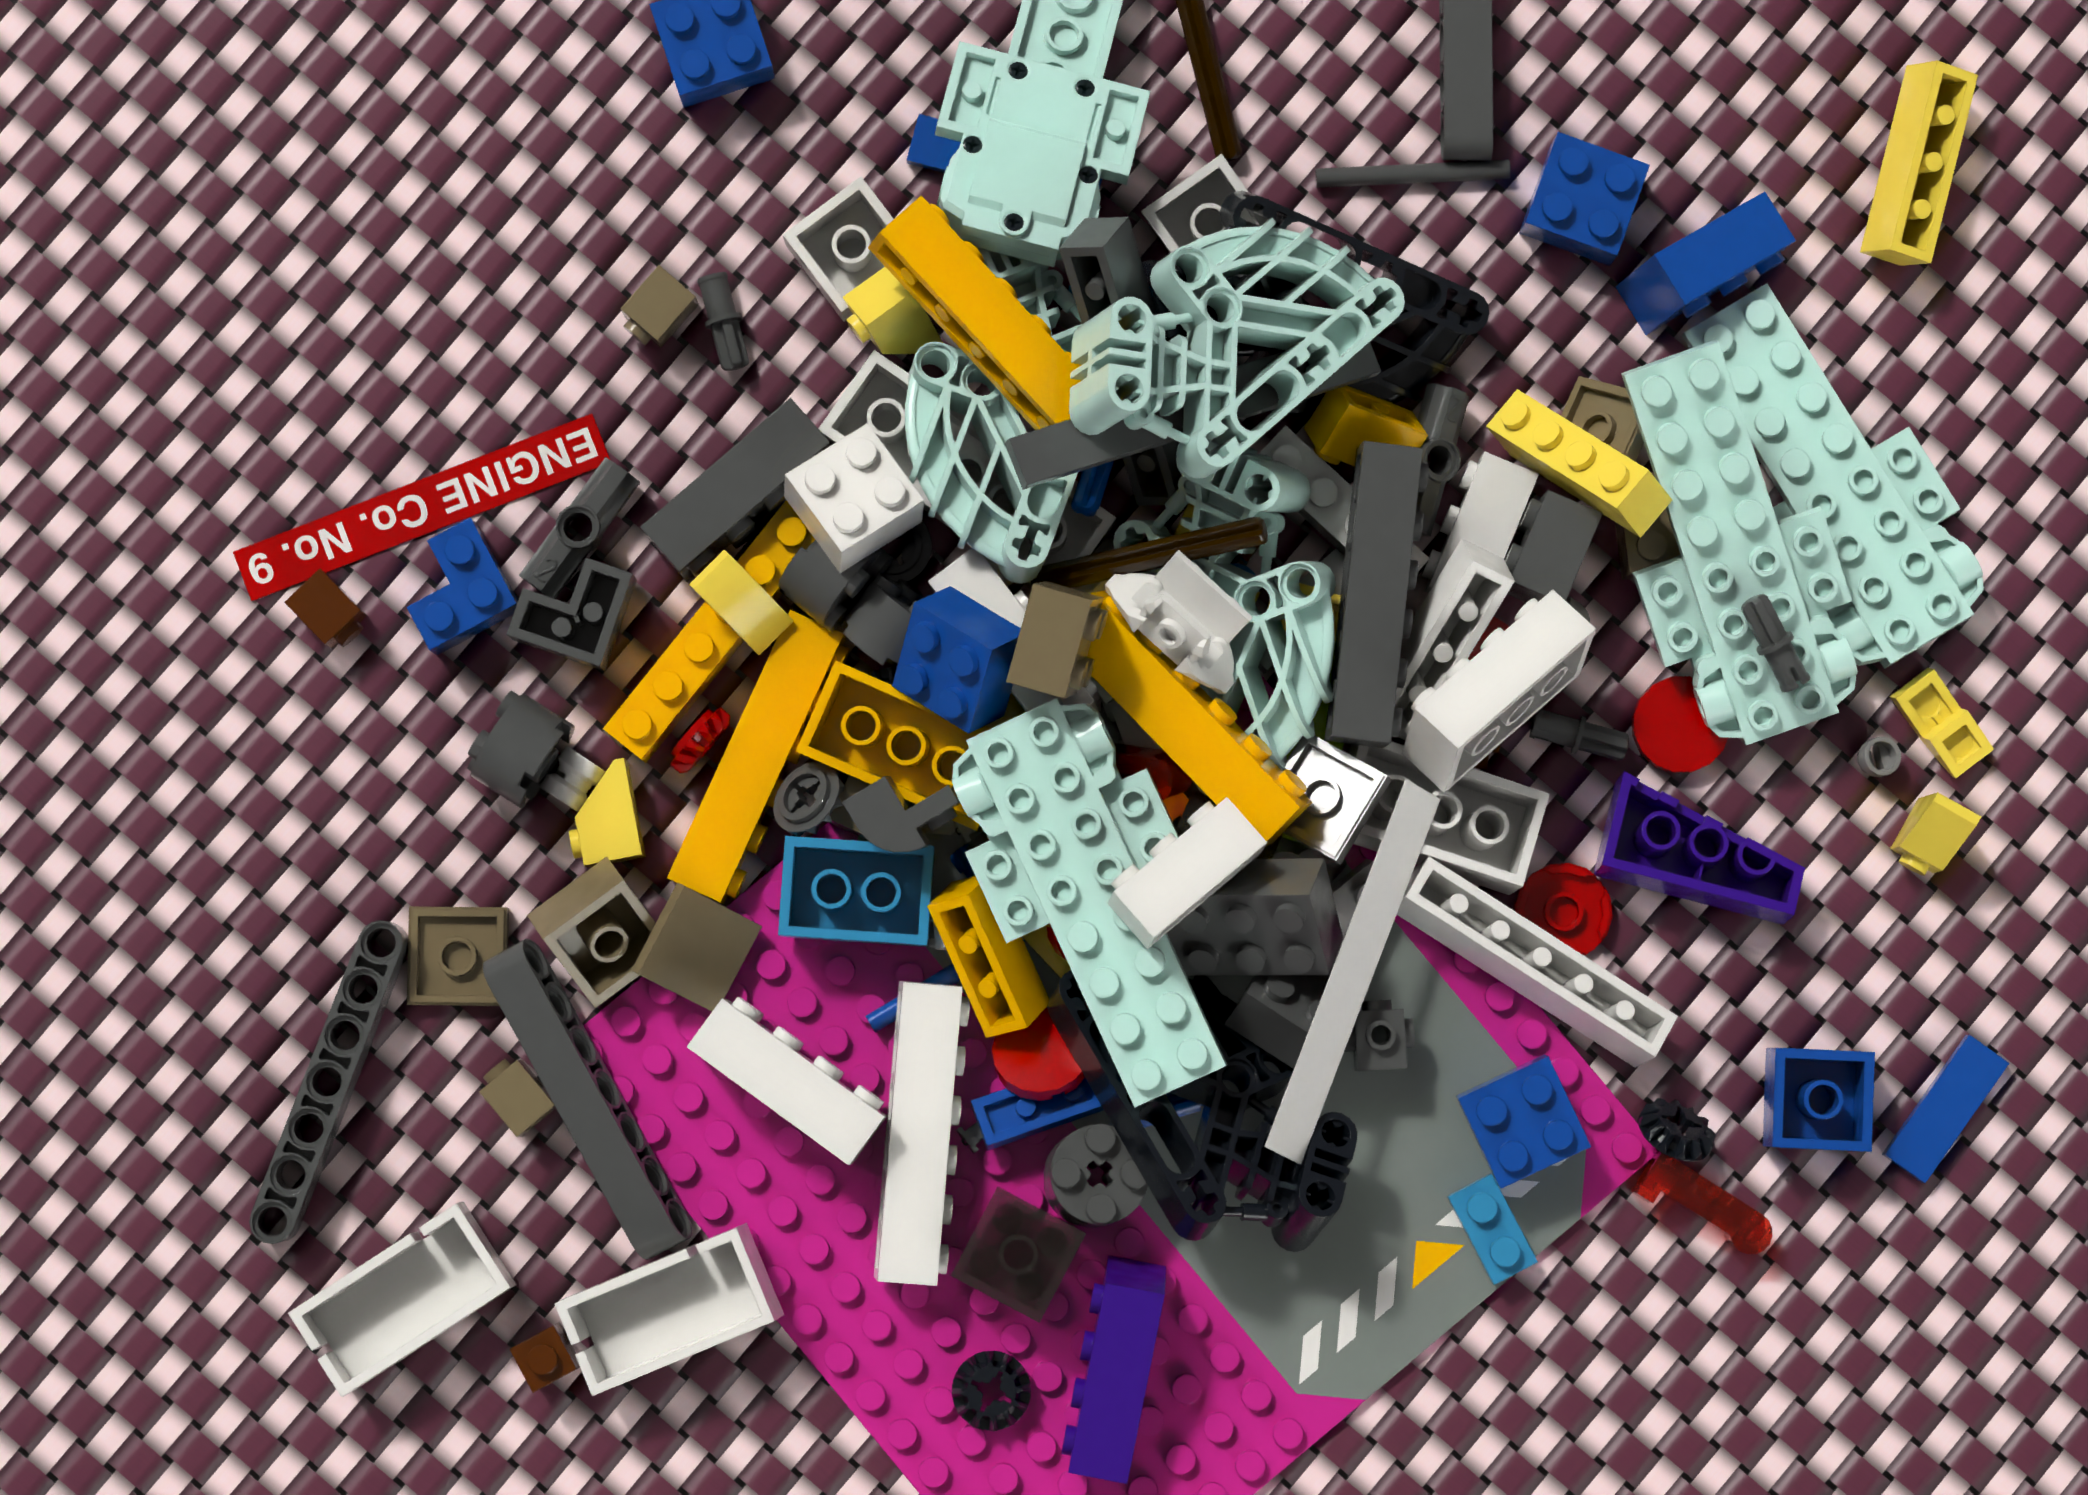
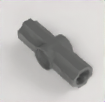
[1416,383,1469,536]
[519,457,640,599]

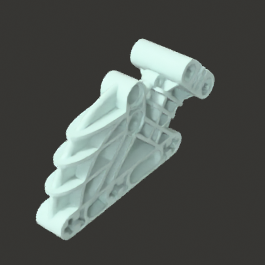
[1069,218,1405,478]
[905,247,1082,584]
[1113,439,1336,796]

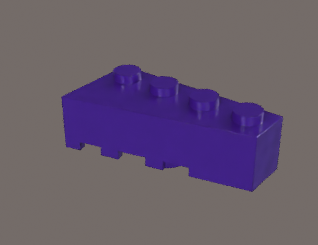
[1593,771,1805,925]
[1061,1255,1166,1484]

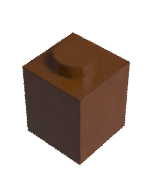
[284,569,367,649]
[510,1322,580,1393]

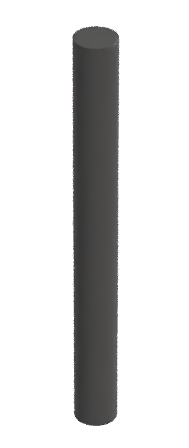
[1315,159,1510,188]

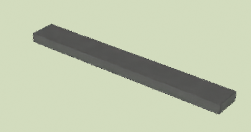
[1005,342,1381,490]

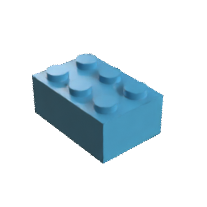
[778,836,935,947]

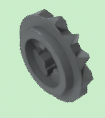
[773,761,846,837]

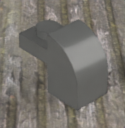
[842,776,961,852]

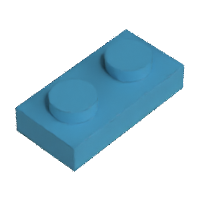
[1447,1174,1538,1285]

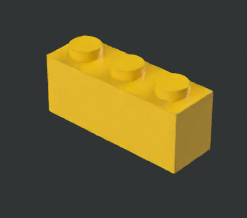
[927,876,1049,1038]

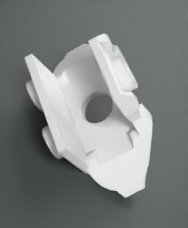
[1105,550,1253,694]

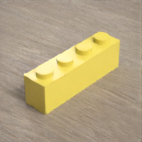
[1860,60,1978,266]
[1486,389,1672,538]

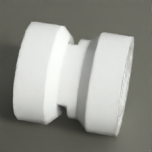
[539,746,606,812]

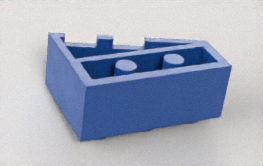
[1616,191,1796,336]

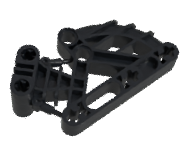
[1142,191,1489,418]
[1047,970,1358,1252]

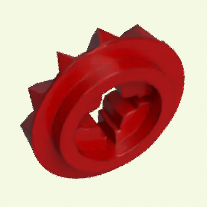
[670,707,730,774]

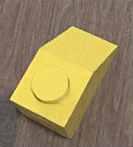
[842,267,943,354]
[569,758,646,868]
[1890,792,1981,876]

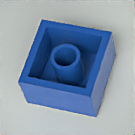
[649,0,775,108]
[1519,132,1650,266]
[892,586,1021,734]
[1763,1048,1875,1152]
[1456,1054,1591,1189]

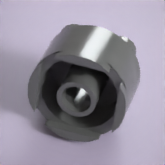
[778,540,893,632]
[839,572,923,666]
[467,691,575,808]
[1044,1123,1148,1228]

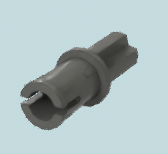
[697,272,749,371]
[1741,594,1811,692]
[1529,708,1629,761]

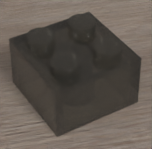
[951,1186,1086,1323]

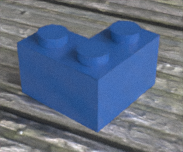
[407,517,518,655]

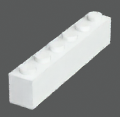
[1396,856,1678,1068]
[874,981,970,1286]

